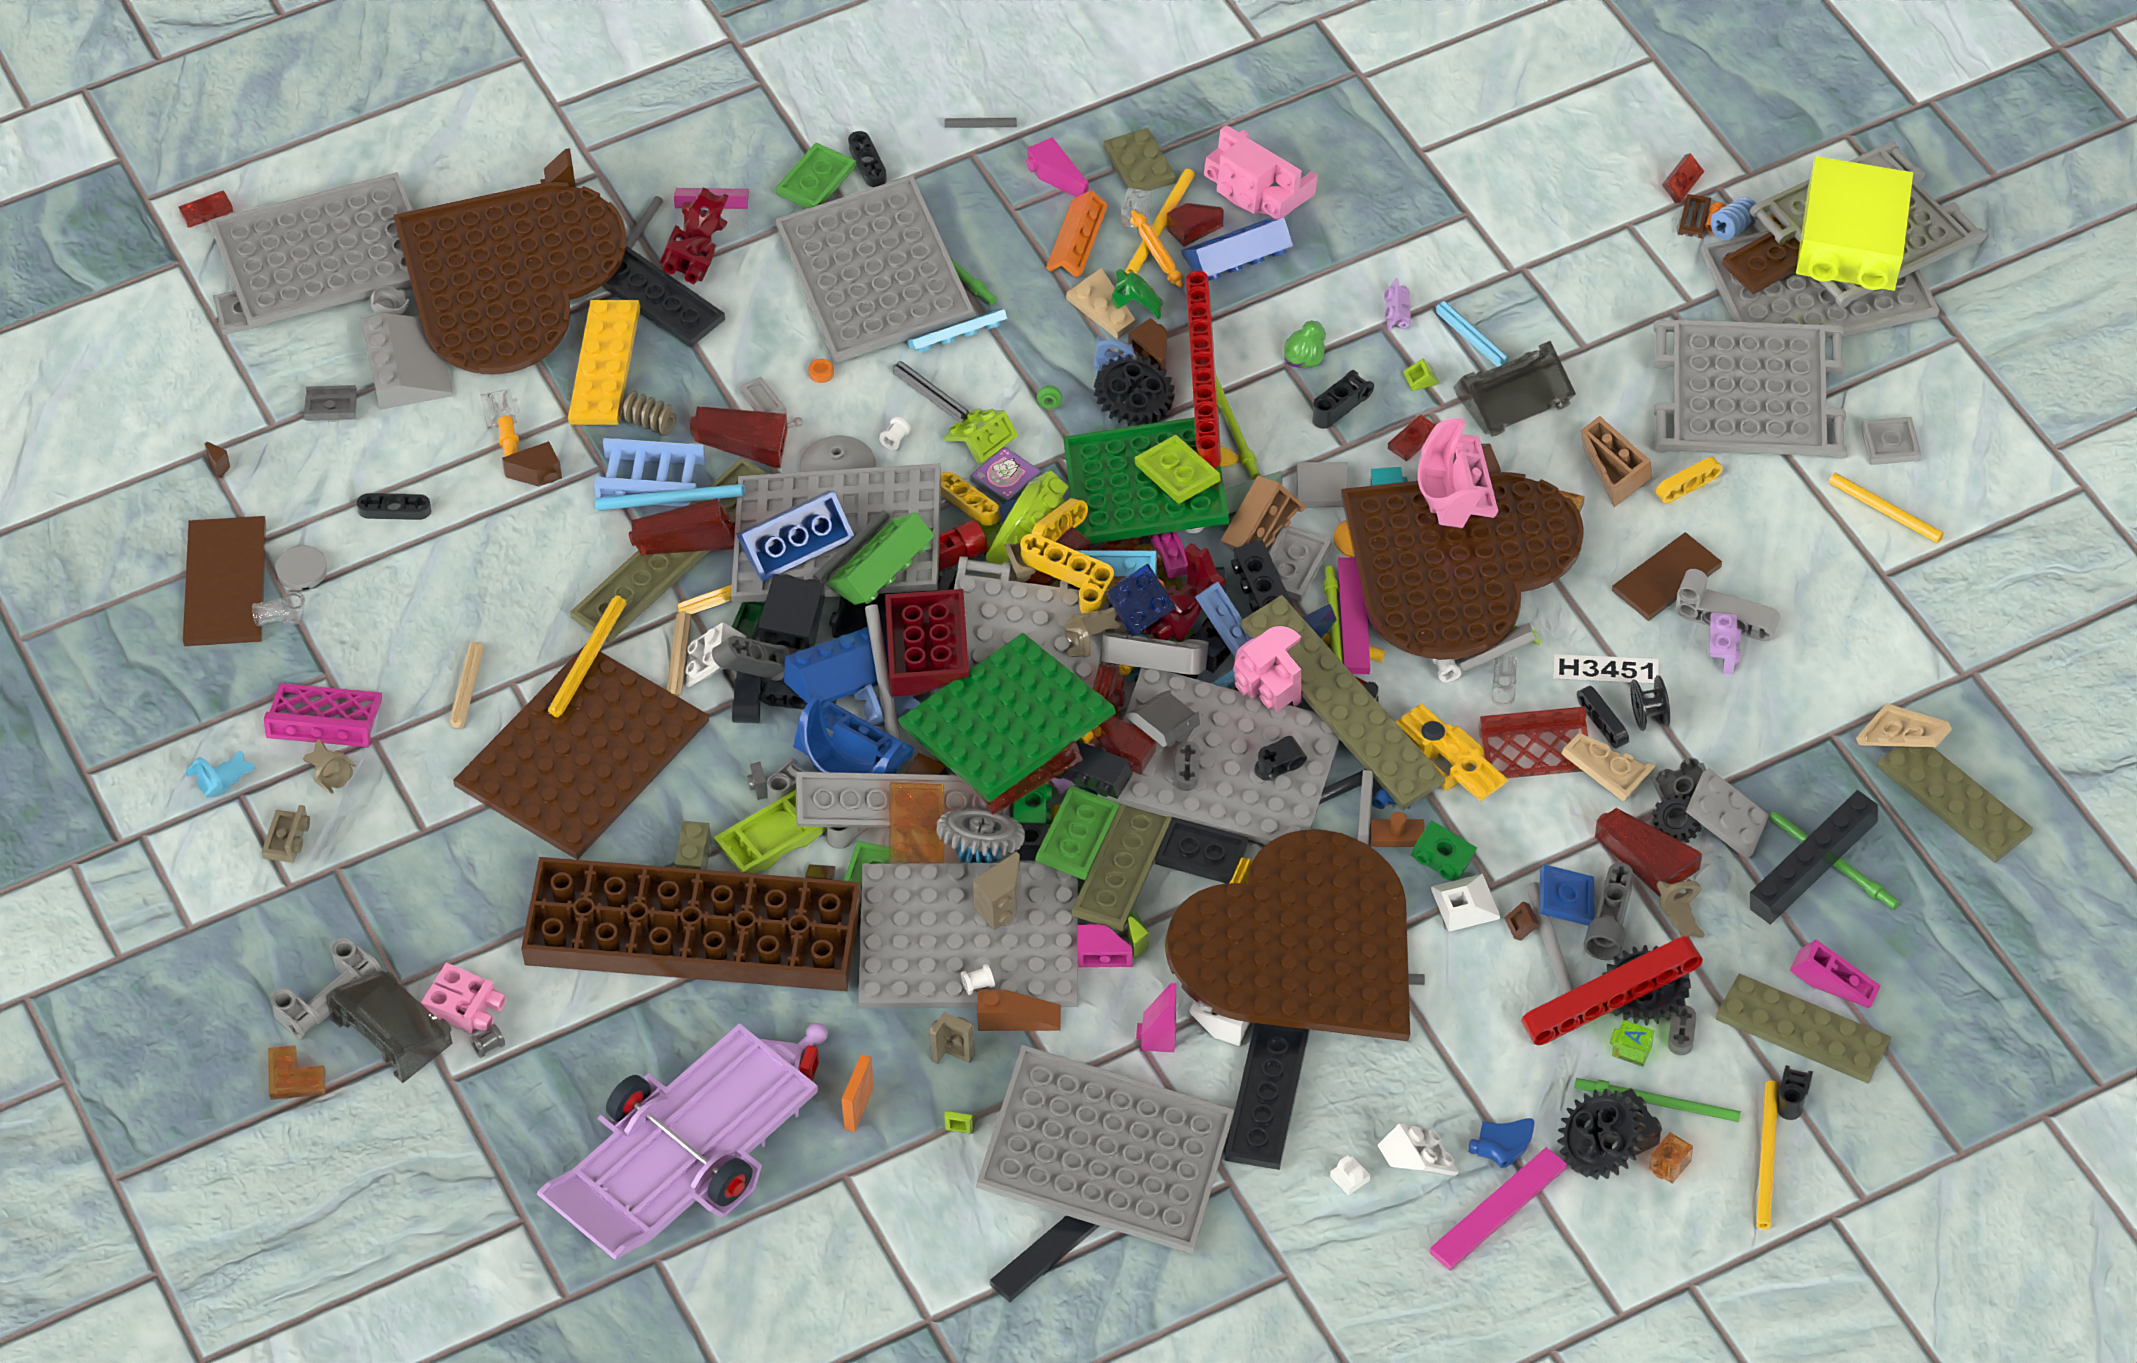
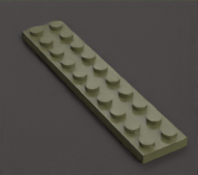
[570,457,768,643]
[1240,595,1445,810]

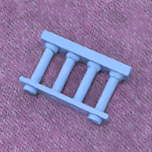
[594,438,705,507]

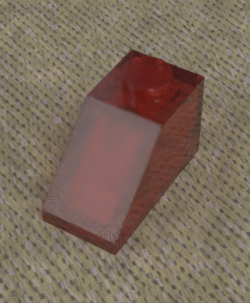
[1167,203,1224,247]

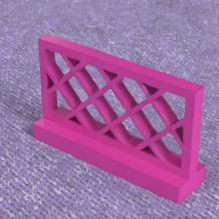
[264,683,382,747]

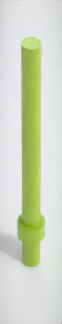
[1216,375,1261,480]
[1323,565,1343,663]

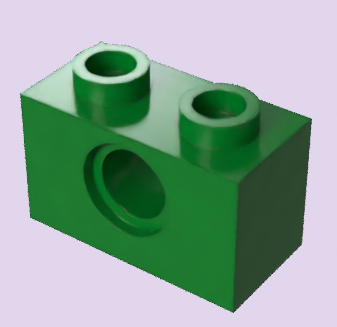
[1013,775,1052,825]
[1410,820,1477,881]

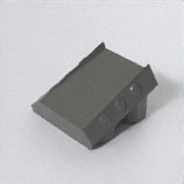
[1127,690,1200,747]
[1651,757,1707,819]

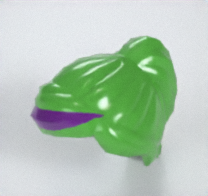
[1284,320,1326,368]

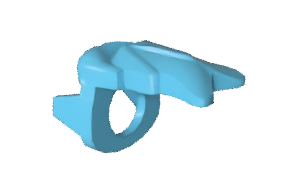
[185,751,255,798]

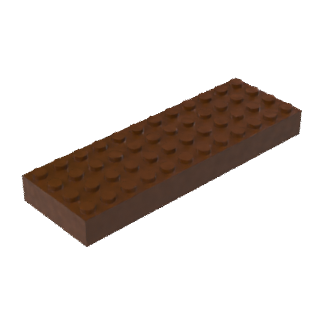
[521,857,862,991]

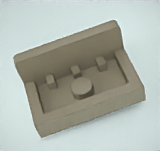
[261,805,310,863]
[929,1012,975,1064]

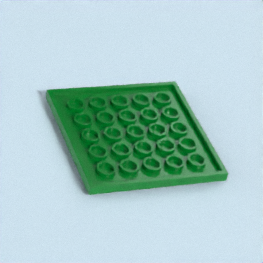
[1063,417,1229,546]
[898,633,1116,802]

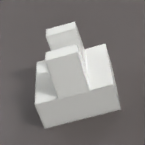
[1330,1155,1370,1196]

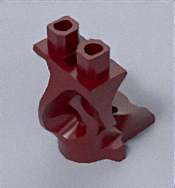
[659,187,729,285]
[1138,543,1226,642]

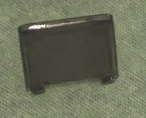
[1453,340,1576,437]
[326,970,453,1083]

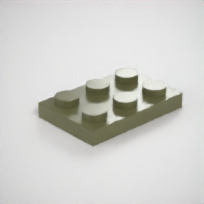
[1103,128,1175,196]

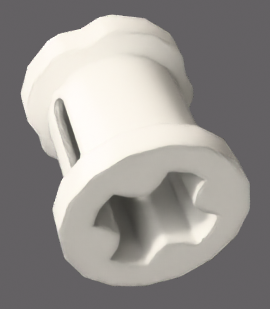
[879,417,911,450]
[1432,659,1461,683]
[961,964,995,995]

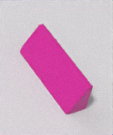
[674,188,749,209]

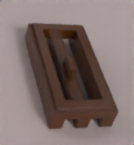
[1678,194,1711,239]

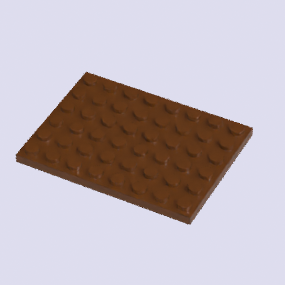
[453,644,709,860]

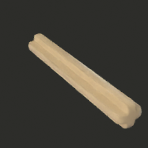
[667,611,691,697]
[449,641,484,729]

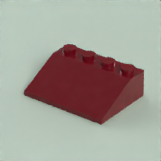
[885,589,969,697]

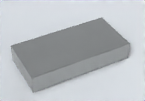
[739,377,787,424]

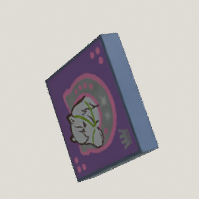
[970,446,1042,503]

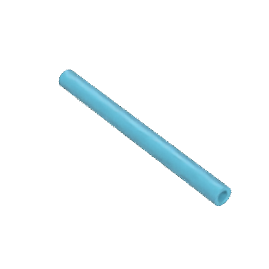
[595,484,745,511]

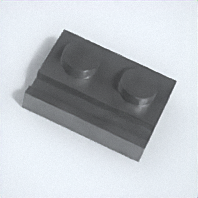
[304,385,357,421]

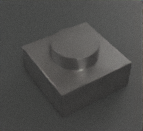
[747,762,767,800]

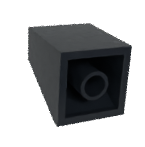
[758,574,825,650]

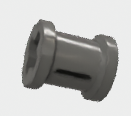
[469,1024,506,1058]

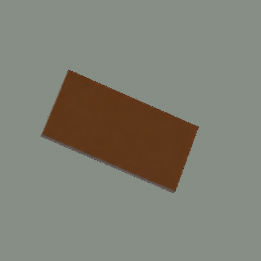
[183,516,266,647]

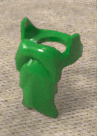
[1111,269,1163,319]

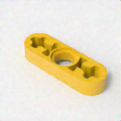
[1655,457,1723,504]
[1032,498,1088,542]

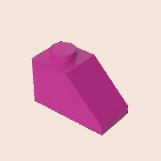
[1078,924,1132,967]

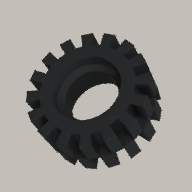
[1652,793,1702,845]

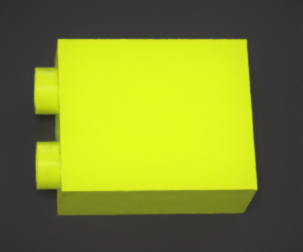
[1796,156,1913,291]

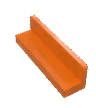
[1046,190,1108,278]

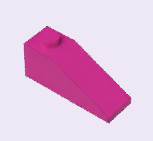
[1026,137,1089,197]
[1789,939,1880,1008]
[1136,983,1177,1053]

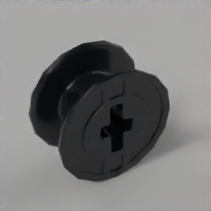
[1630,675,1670,731]

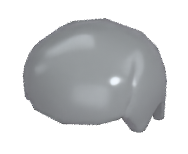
[370,285,409,315]

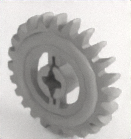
[937,808,1025,856]

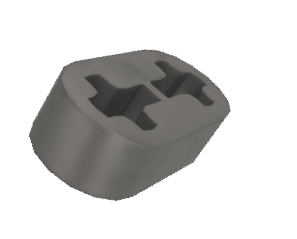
[1174,741,1200,791]
[1668,1005,1696,1055]

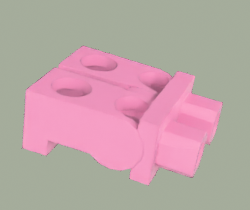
[421,962,506,1034]

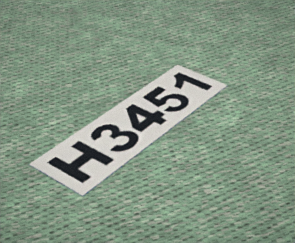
[1553,654,1658,684]

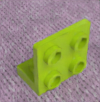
[943,408,1018,463]

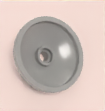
[800,435,876,472]

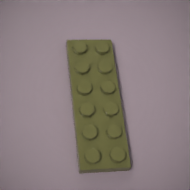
[1877,746,2033,863]
[1072,804,1172,932]
[1716,973,1891,1084]

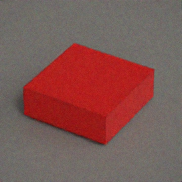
[799,1045,819,1081]

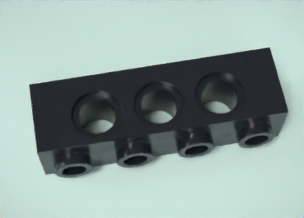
[1231,539,1295,613]

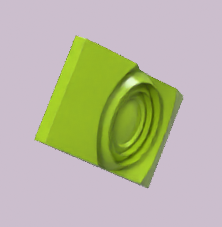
[713,790,827,874]

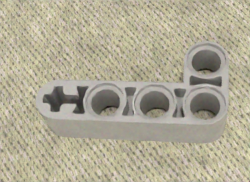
[1676,569,1780,641]
[1101,633,1209,675]

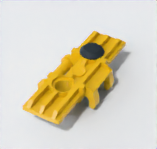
[1395,703,1508,802]

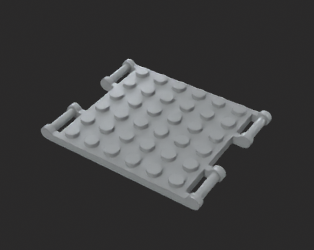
[1749,142,1987,308]
[1654,319,1847,459]
[934,556,1111,694]

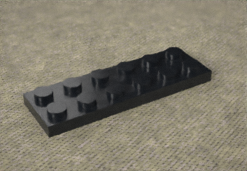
[602,246,725,347]
[1225,1023,1310,1170]

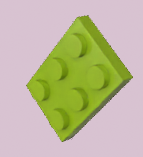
[1134,435,1221,504]

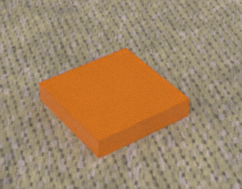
[842,1054,874,1132]

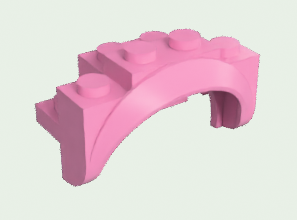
[1418,418,1498,528]
[1233,626,1301,713]

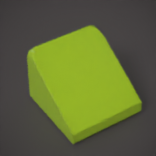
[1403,358,1439,391]
[1127,916,1149,958]
[944,1111,976,1134]

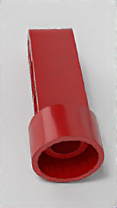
[938,519,988,572]

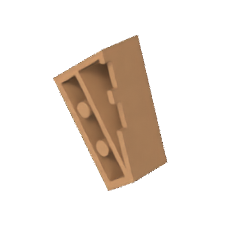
[1581,416,1652,507]
[1220,476,1306,552]

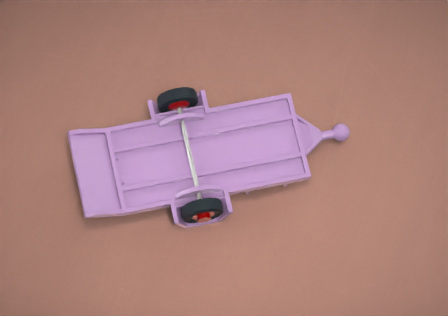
[537,1023,828,1260]

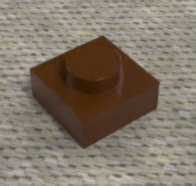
[1504,902,1540,941]

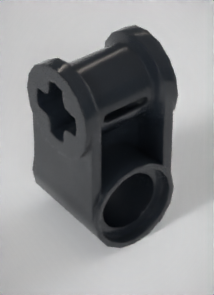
[1254,736,1307,780]
[1777,1065,1813,1120]

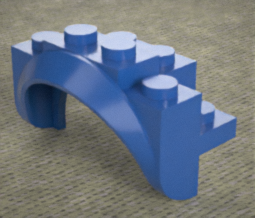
[793,694,914,774]

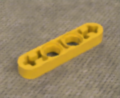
[941,472,1001,526]

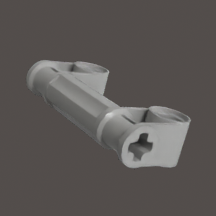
[767,758,868,849]
[271,938,382,1040]

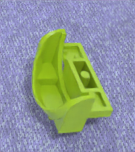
[986,470,1070,583]

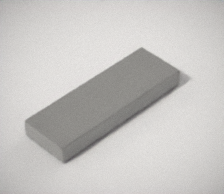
[1459,623,1535,672]
[1358,770,1373,845]

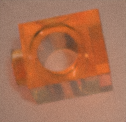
[1649,1132,1693,1184]

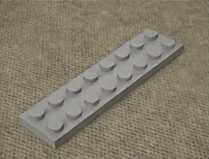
[796,772,1010,830]

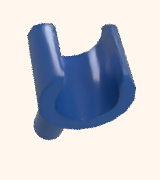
[1372,788,1411,809]

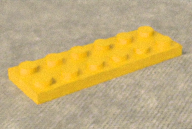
[568,300,640,425]

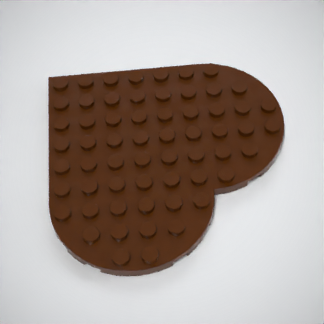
[394,182,627,375]
[1341,472,1584,660]
[1165,829,1410,1041]

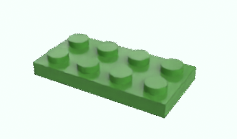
[1035,785,1120,880]

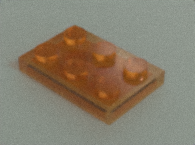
[889,782,944,864]

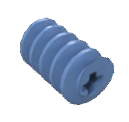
[1711,196,1756,241]

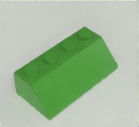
[825,512,935,605]

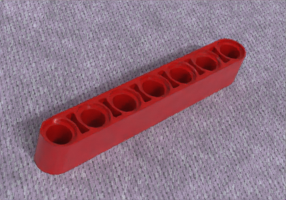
[1521,936,1703,1046]

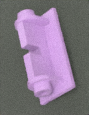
[1384,278,1411,331]

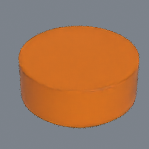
[809,359,834,383]

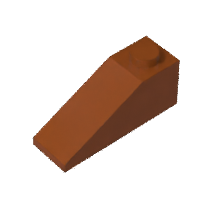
[977,990,1061,1031]

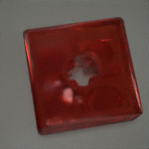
[1091,663,1126,735]

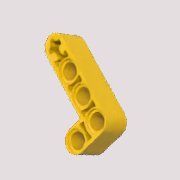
[1020,533,1114,614]

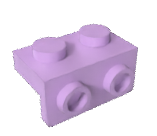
[1709,613,1741,675]

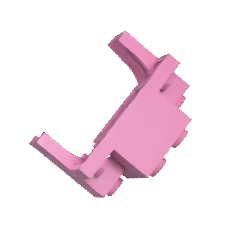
[1204,125,1318,218]

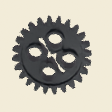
[1093,354,1175,426]
[1602,945,1691,1026]
[1557,1089,1646,1180]

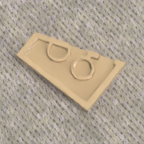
[1066,267,1135,339]
[1856,703,1952,747]
[1561,733,1656,802]

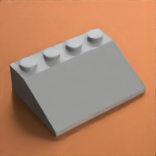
[361,313,453,410]

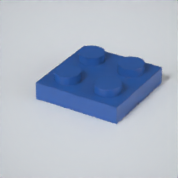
[1539,864,1594,926]

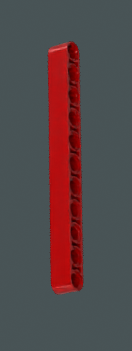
[1186,270,1222,468]

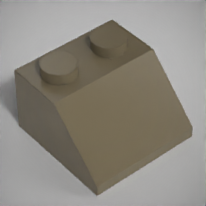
[973,851,1021,930]

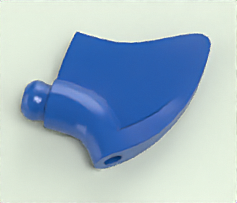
[1468,1118,1535,1168]

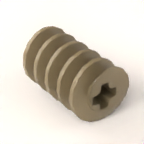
[620,390,677,436]

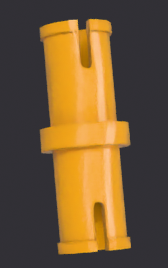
[497,416,519,456]

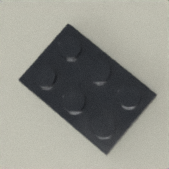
[1155,817,1248,884]

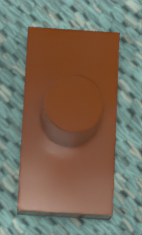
[1370,812,1424,847]

